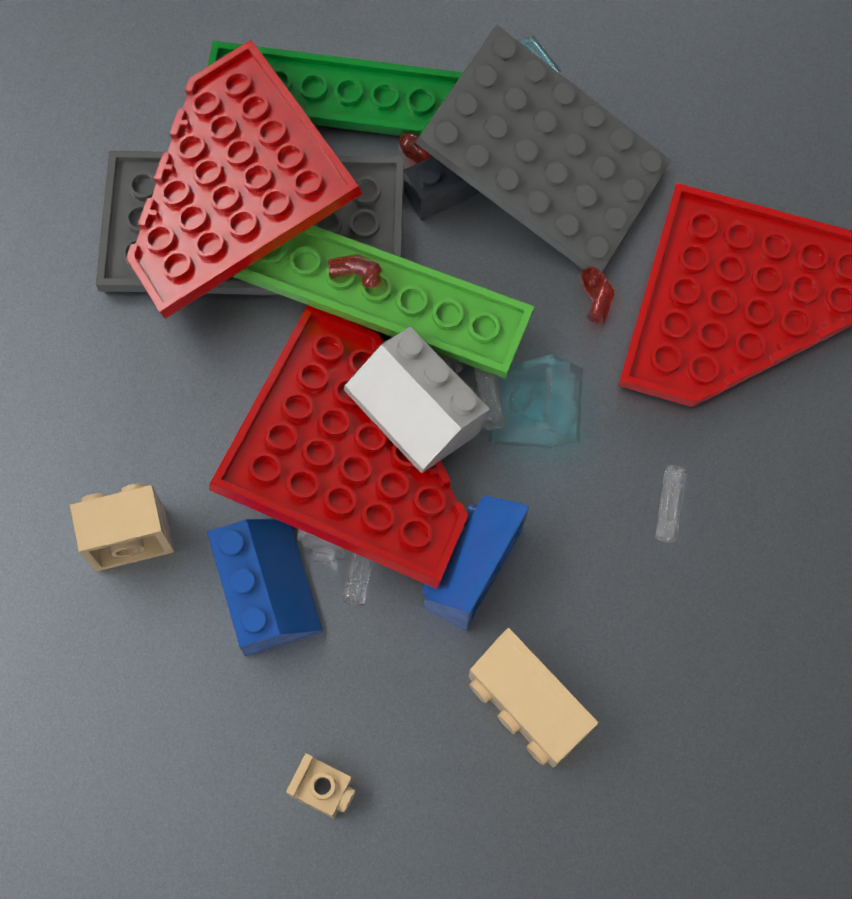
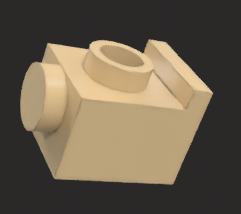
[286,753,356,819]

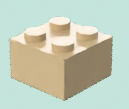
[70,483,174,572]

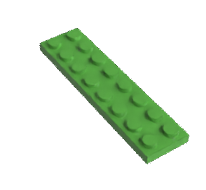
[232,225,535,379]

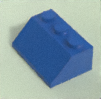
[421,496,529,631]
[207,519,323,656]

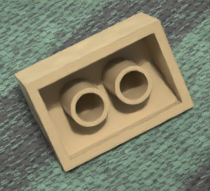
[468,628,599,768]

